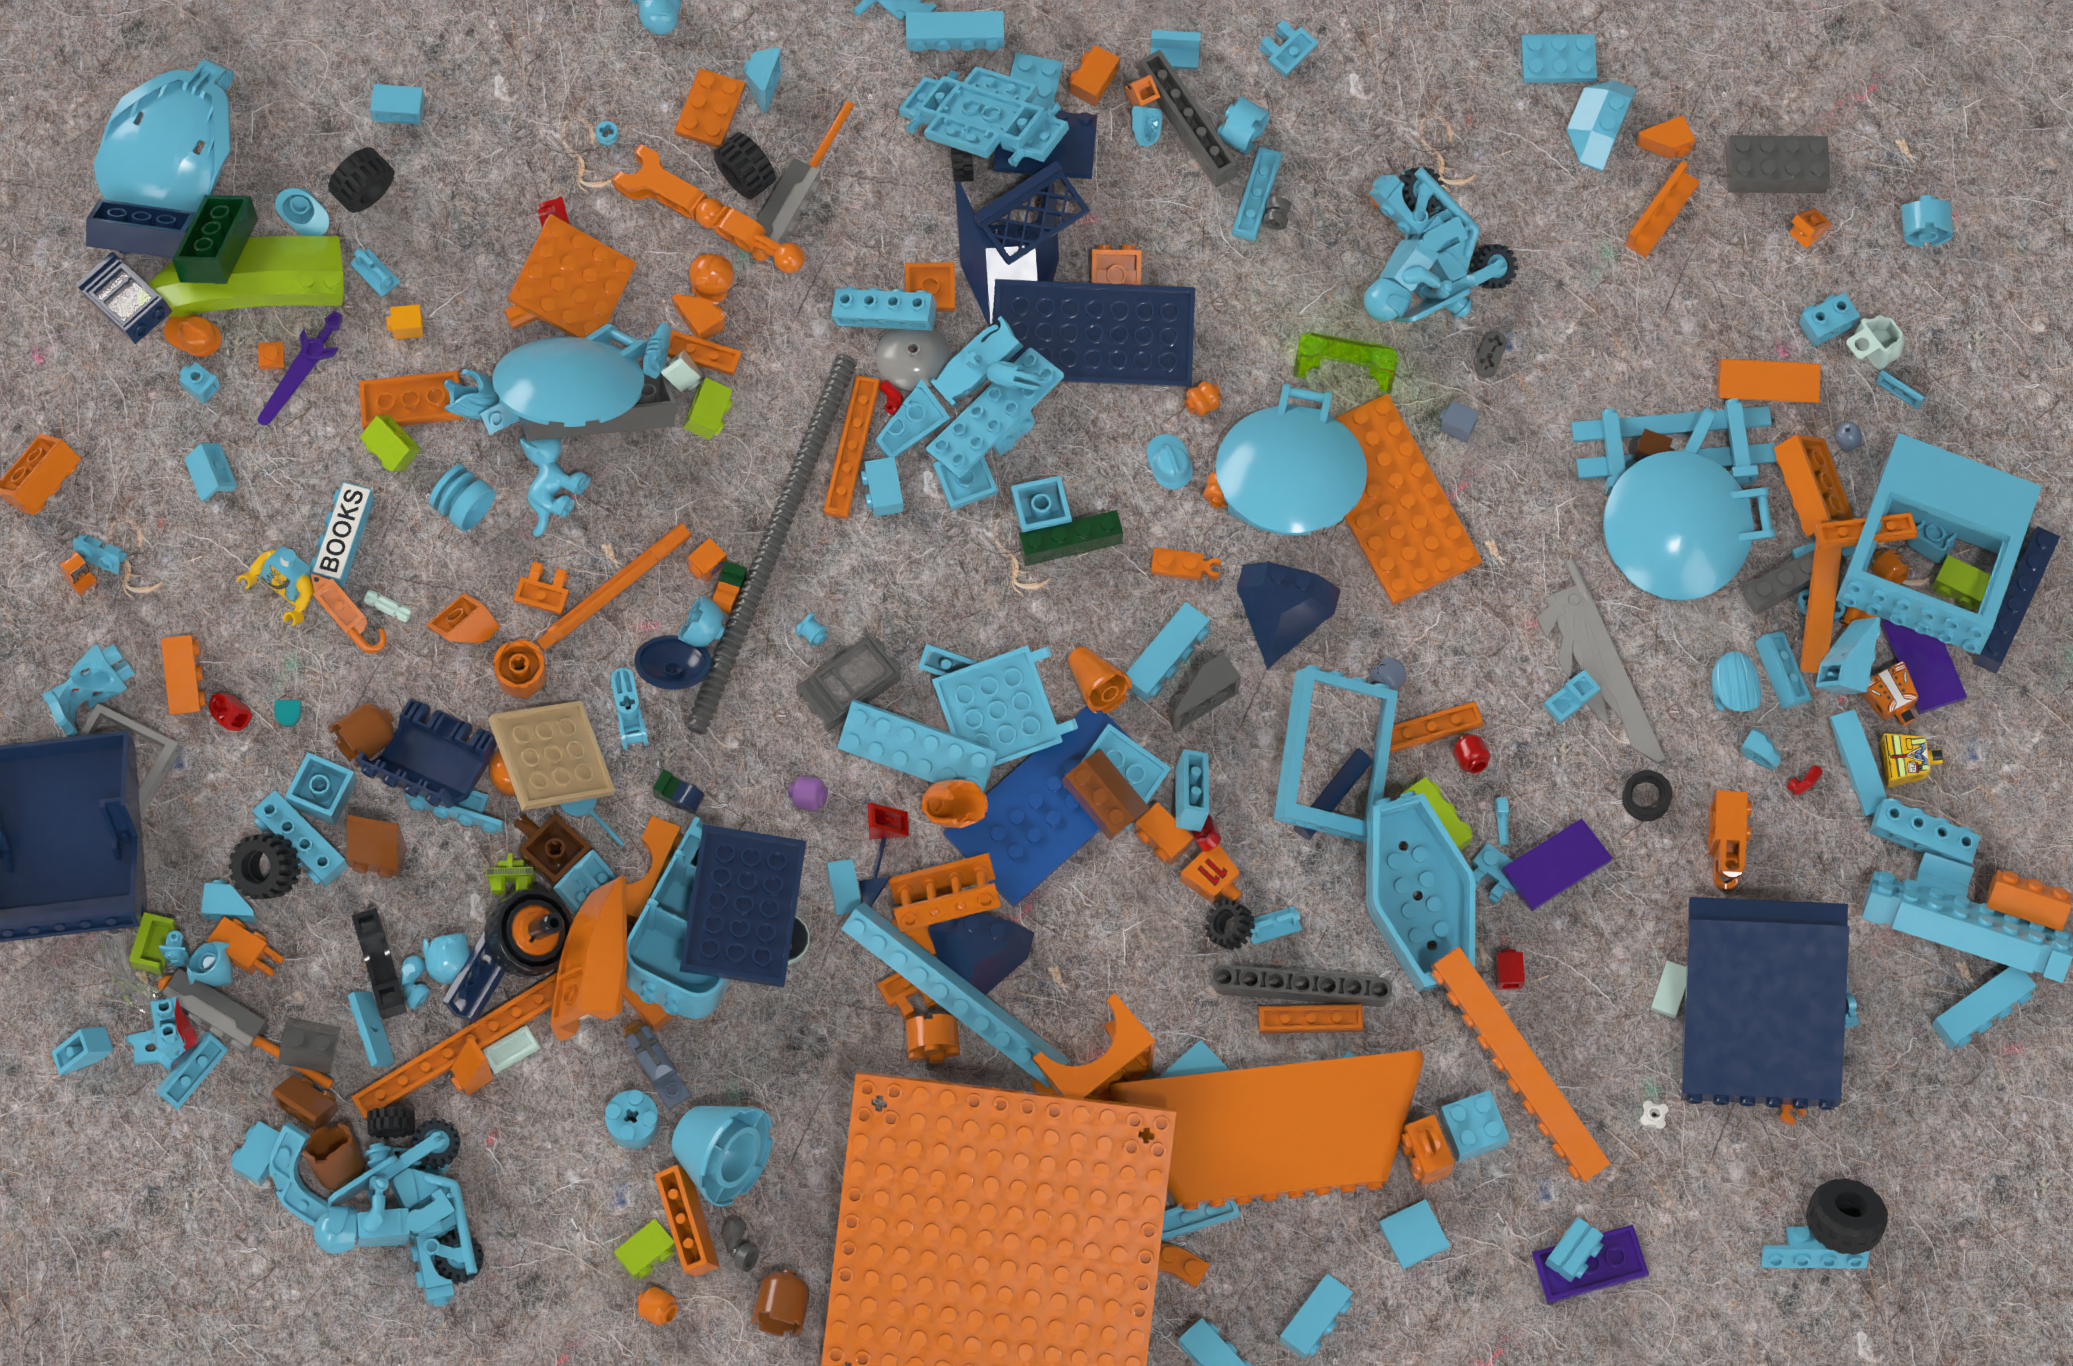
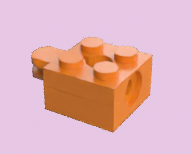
[1399,1114,1455,1186]

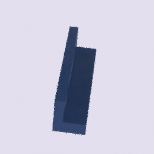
[442,932,506,1024]

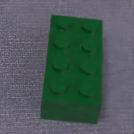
[172,195,258,284]

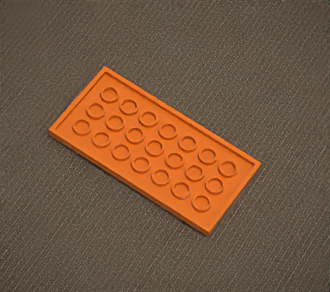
[1335,394,1482,606]

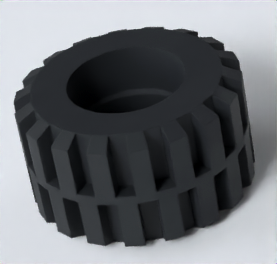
[714,132,776,200]
[328,147,395,213]
[229,833,301,900]

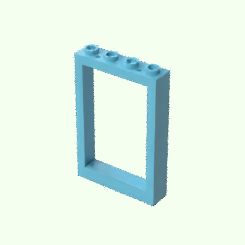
[1274,665,1398,843]

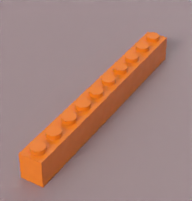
[1430,947,1611,1182]

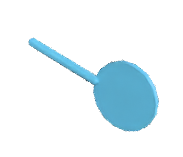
[560,798,624,846]

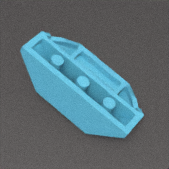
[1566,80,1637,172]

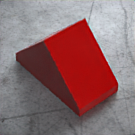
[867,803,909,840]

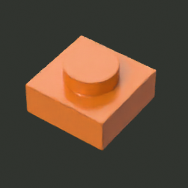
[258,342,285,370]

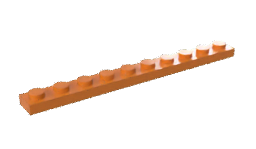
[351,972,558,1121]

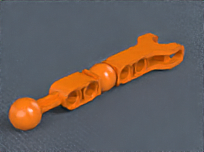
[611,144,805,274]

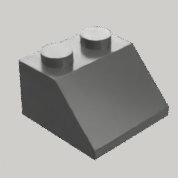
[278,1017,341,1074]

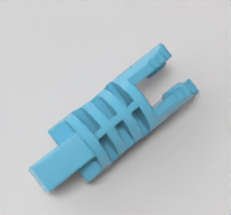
[643,323,671,379]

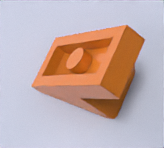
[1790,208,1833,248]

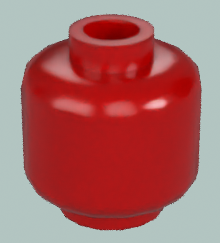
[1453,735,1491,774]

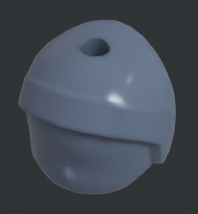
[1835,422,1862,451]

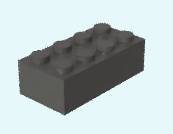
[1726,135,1830,193]

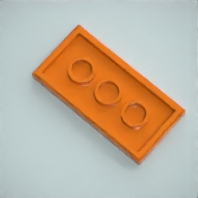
[358,370,463,430]

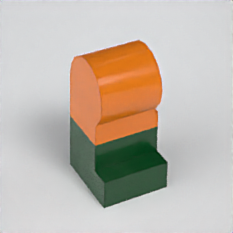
[712,561,747,614]

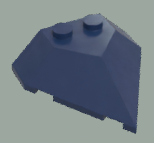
[1236,562,1341,670]
[928,912,1034,995]

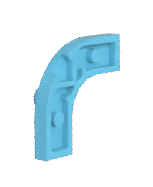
[269,1122,327,1227]

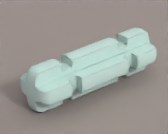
[364,590,412,622]

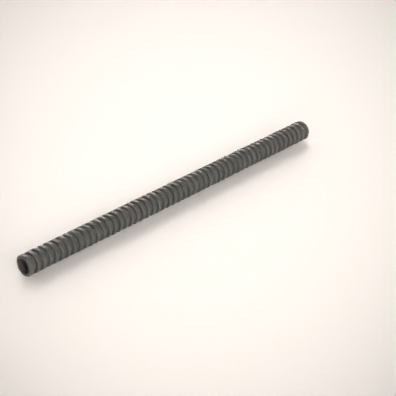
[686,354,857,735]

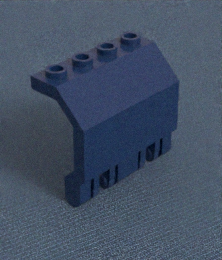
[356,698,497,809]

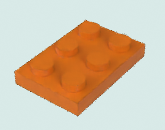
[675,68,746,148]

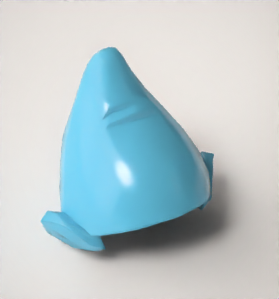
[187,941,234,986]

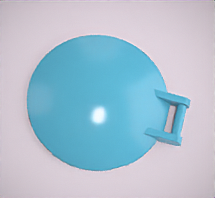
[493,323,647,427]
[1216,383,1367,535]
[1603,451,1776,601]

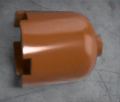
[328,703,394,767]
[302,1123,365,1191]
[750,1269,809,1337]

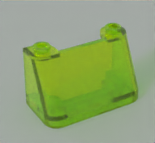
[1293,330,1398,394]

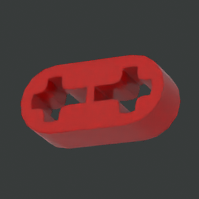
[1192,814,1221,852]

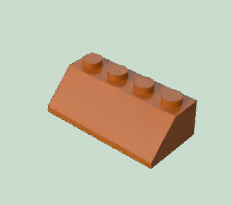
[1774,434,1855,538]

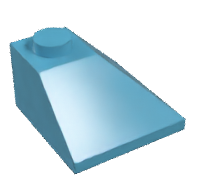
[743,48,782,113]

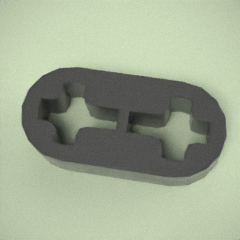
[1475,331,1507,378]

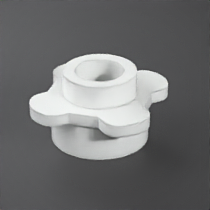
[1640,1101,1668,1129]

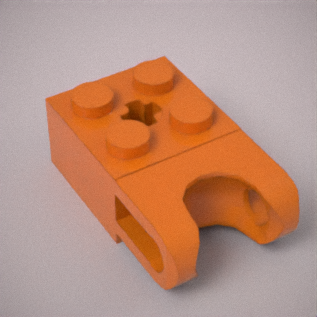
[1708,790,1752,891]

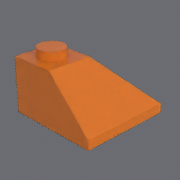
[426,593,500,643]

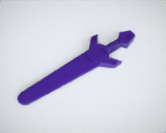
[257,311,343,426]

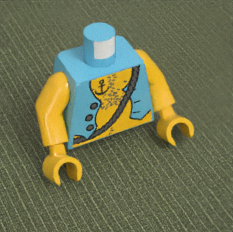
[237,546,314,626]

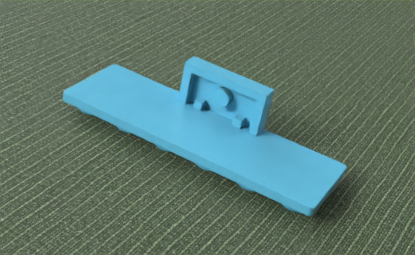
[926,348,1064,478]

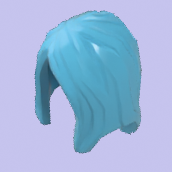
[444,369,500,420]
[1711,651,1761,711]

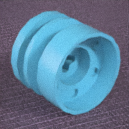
[429,464,496,532]

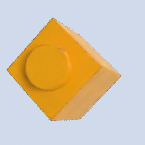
[386,304,424,340]

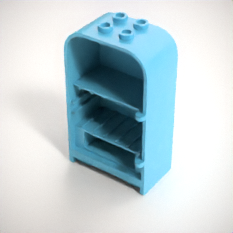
[626,816,732,1019]

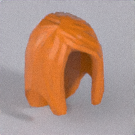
[921,780,988,828]

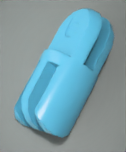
[987,361,1042,390]

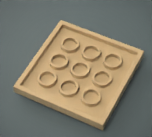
[488,700,615,811]

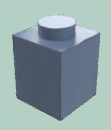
[1438,400,1480,443]

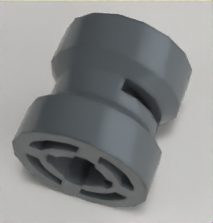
[1263,197,1291,230]

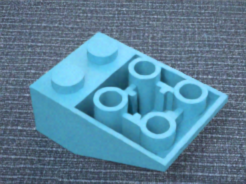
[1815,617,1881,695]

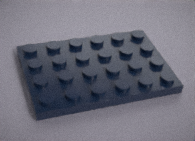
[679,824,807,988]

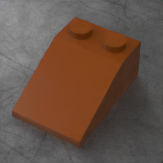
[347,815,407,879]

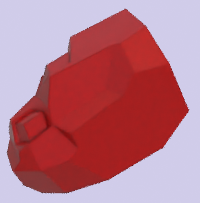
[209,692,252,731]

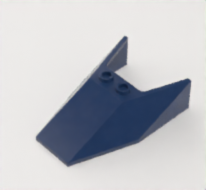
[955,182,1059,327]

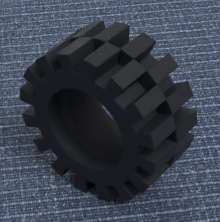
[951,147,974,183]
[1205,900,1255,950]
[367,1106,415,1139]

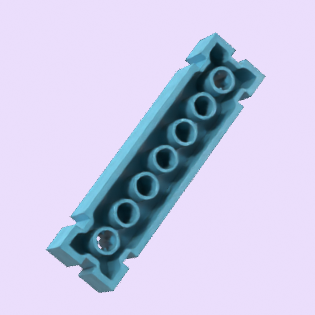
[1862,871,2073,983]

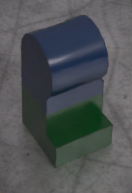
[652,769,705,814]

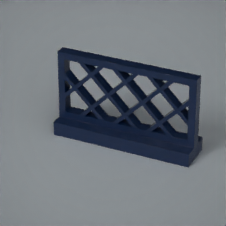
[974,160,1090,266]

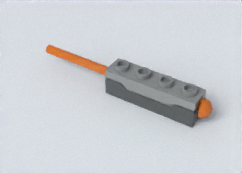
[751,101,854,261]
[158,968,334,1090]

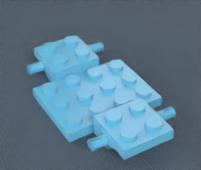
[899,66,1069,167]

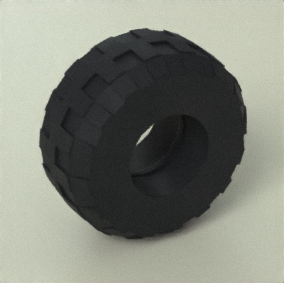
[1806,1178,1888,1255]

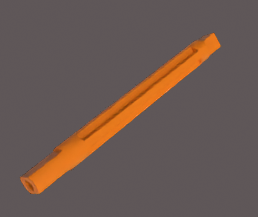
[535,522,692,651]

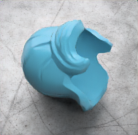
[631,0,682,35]
[423,933,471,984]

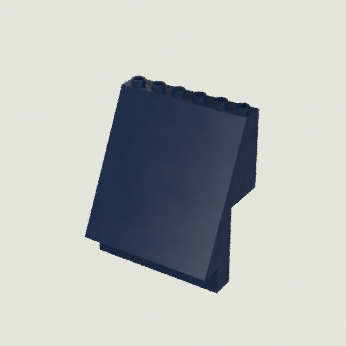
[0,730,147,943]
[1681,897,1850,1110]

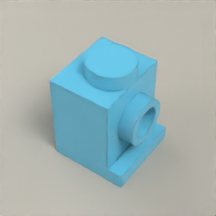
[179,362,220,405]

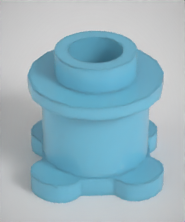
[795,612,828,646]

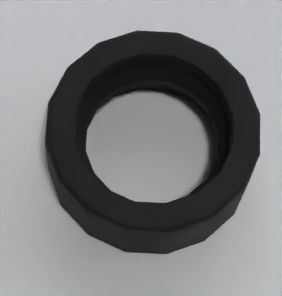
[1622,770,1672,821]

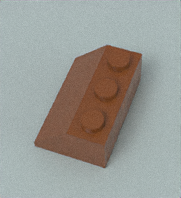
[1061,749,1150,841]

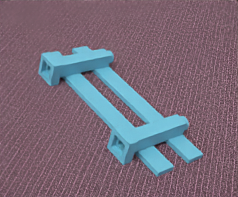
[1571,399,1777,496]

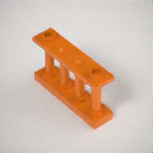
[889,853,1001,932]

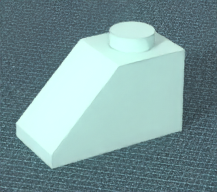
[661,349,702,392]

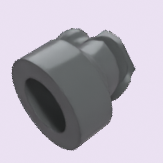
[722,1218,759,1272]

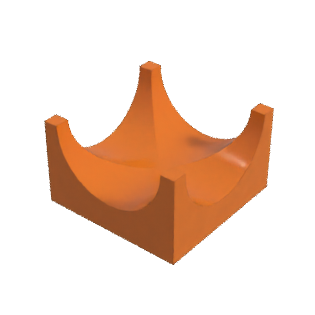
[1031,993,1156,1101]

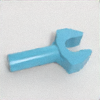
[1495,797,1509,846]

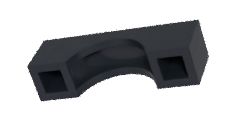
[351,908,407,1020]

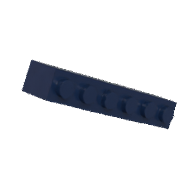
[1973,526,2061,674]

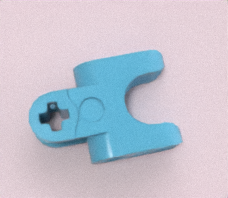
[610,668,649,750]

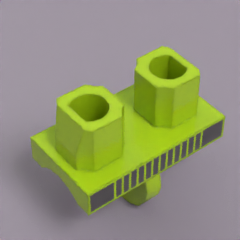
[486,853,535,895]

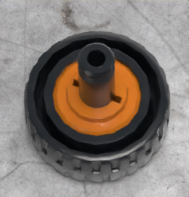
[484,888,573,978]

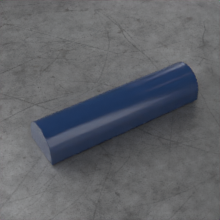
[1294,748,1372,840]

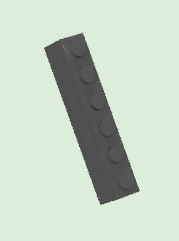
[1138,50,1238,187]

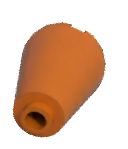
[1068,646,1132,713]

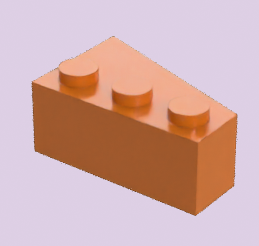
[161,635,207,715]

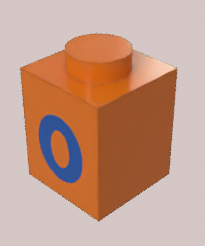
[687,538,728,583]

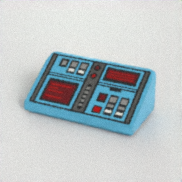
[1876,369,1927,410]

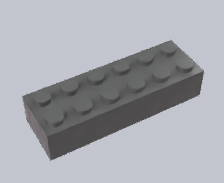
[519,373,677,441]

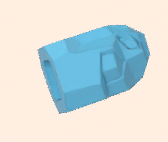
[1132,106,1162,146]
[1740,727,1781,770]

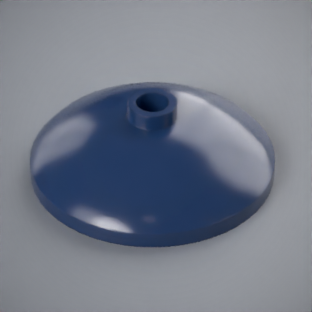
[634,635,711,690]

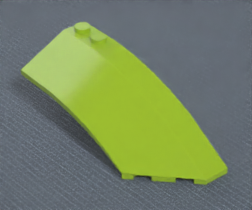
[138,236,344,317]

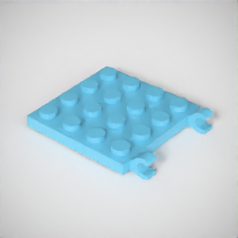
[932,645,1078,767]

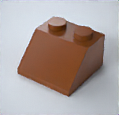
[271,1075,339,1131]

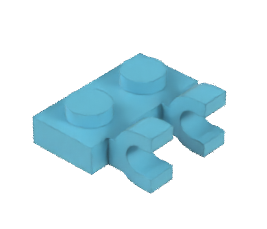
[1259,19,1319,78]
[1471,843,1516,904]

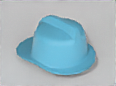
[275,188,329,236]
[1146,434,1193,490]

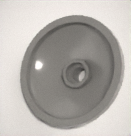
[876,328,951,392]

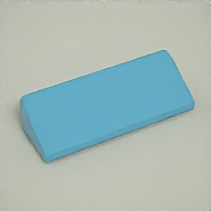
[1755,632,1812,709]
[154,1032,229,1110]

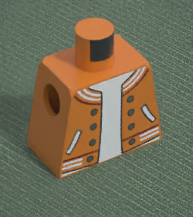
[1859,661,1918,727]

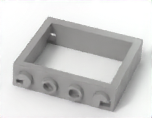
[75,703,182,819]

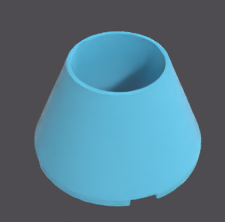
[672,1106,773,1207]

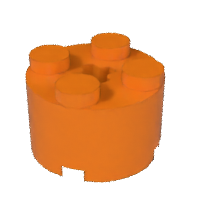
[494,639,547,699]
[906,1014,960,1064]

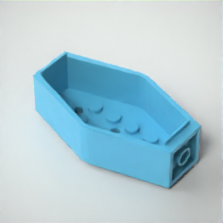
[1366,791,1475,992]

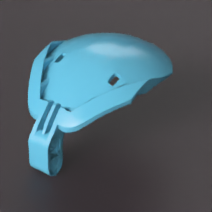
[94,59,234,212]

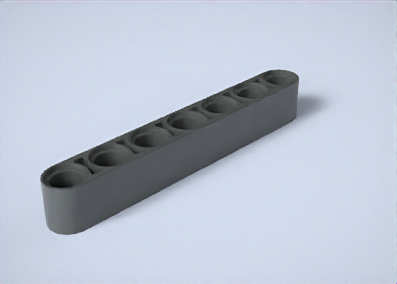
[1212,965,1392,1007]

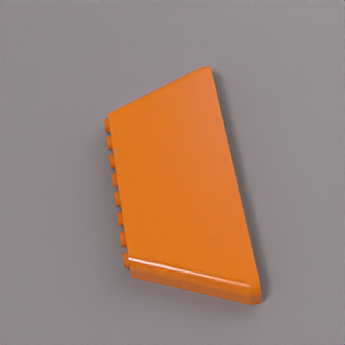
[1109,1050,1424,1211]

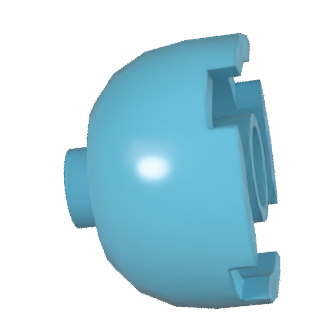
[678,595,725,647]

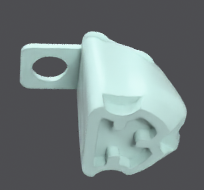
[1846,315,1905,370]

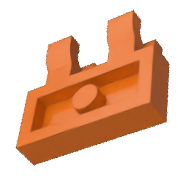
[513,561,570,616]
[876,972,937,1022]

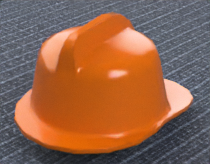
[164,314,221,357]

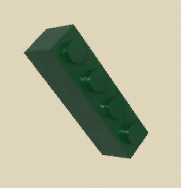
[1019,510,1123,566]

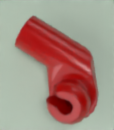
[879,380,903,415]
[1787,765,1823,795]

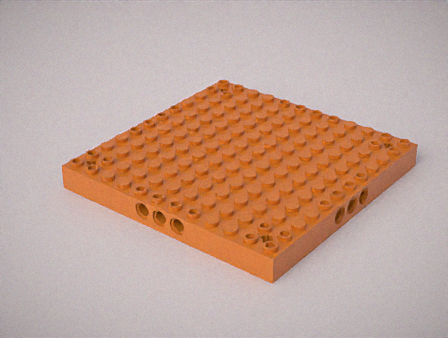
[821,1071,1176,1366]

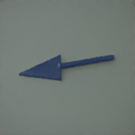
[859,837,891,907]

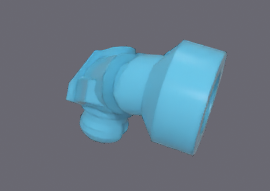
[400,955,431,1011]

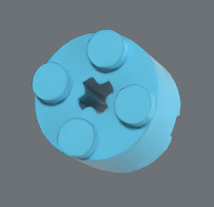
[1217,97,1270,155]
[1901,195,1953,247]
[605,1090,659,1149]

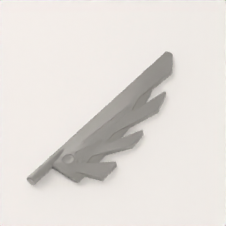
[1537,559,1665,764]

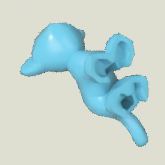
[520,437,592,537]

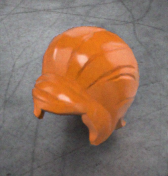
[689,253,734,305]

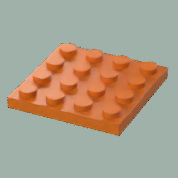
[507,214,637,338]

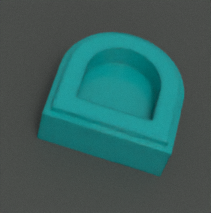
[274,700,302,727]

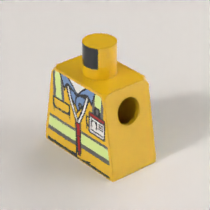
[1880,734,1943,788]

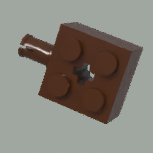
[514,813,592,888]

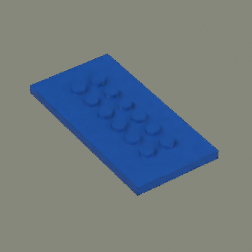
[943,707,1132,908]

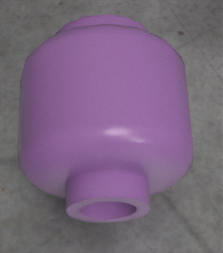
[788,775,828,811]

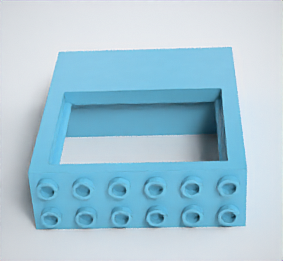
[1836,433,2042,655]

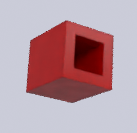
[1494,949,1525,990]

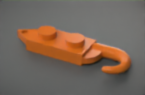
[311,574,387,654]

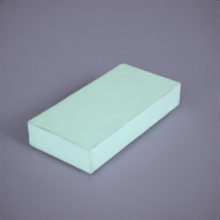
[1650,961,1686,1018]
[481,1025,540,1075]

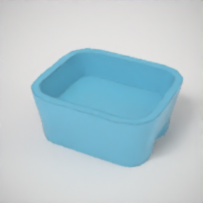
[1907,520,1957,563]

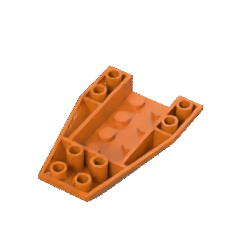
[550,876,627,1041]

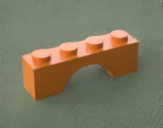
[626,816,684,924]

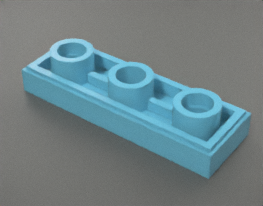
[348,992,395,1067]

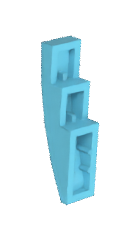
[1830,709,1887,816]

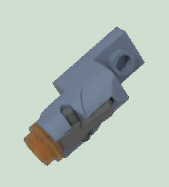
[623,1019,691,1111]

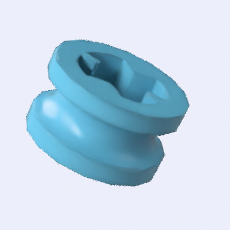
[596,121,618,146]

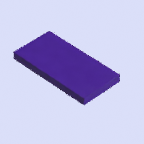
[1880,620,1967,715]
[1501,818,1613,911]
[1531,1225,1649,1304]

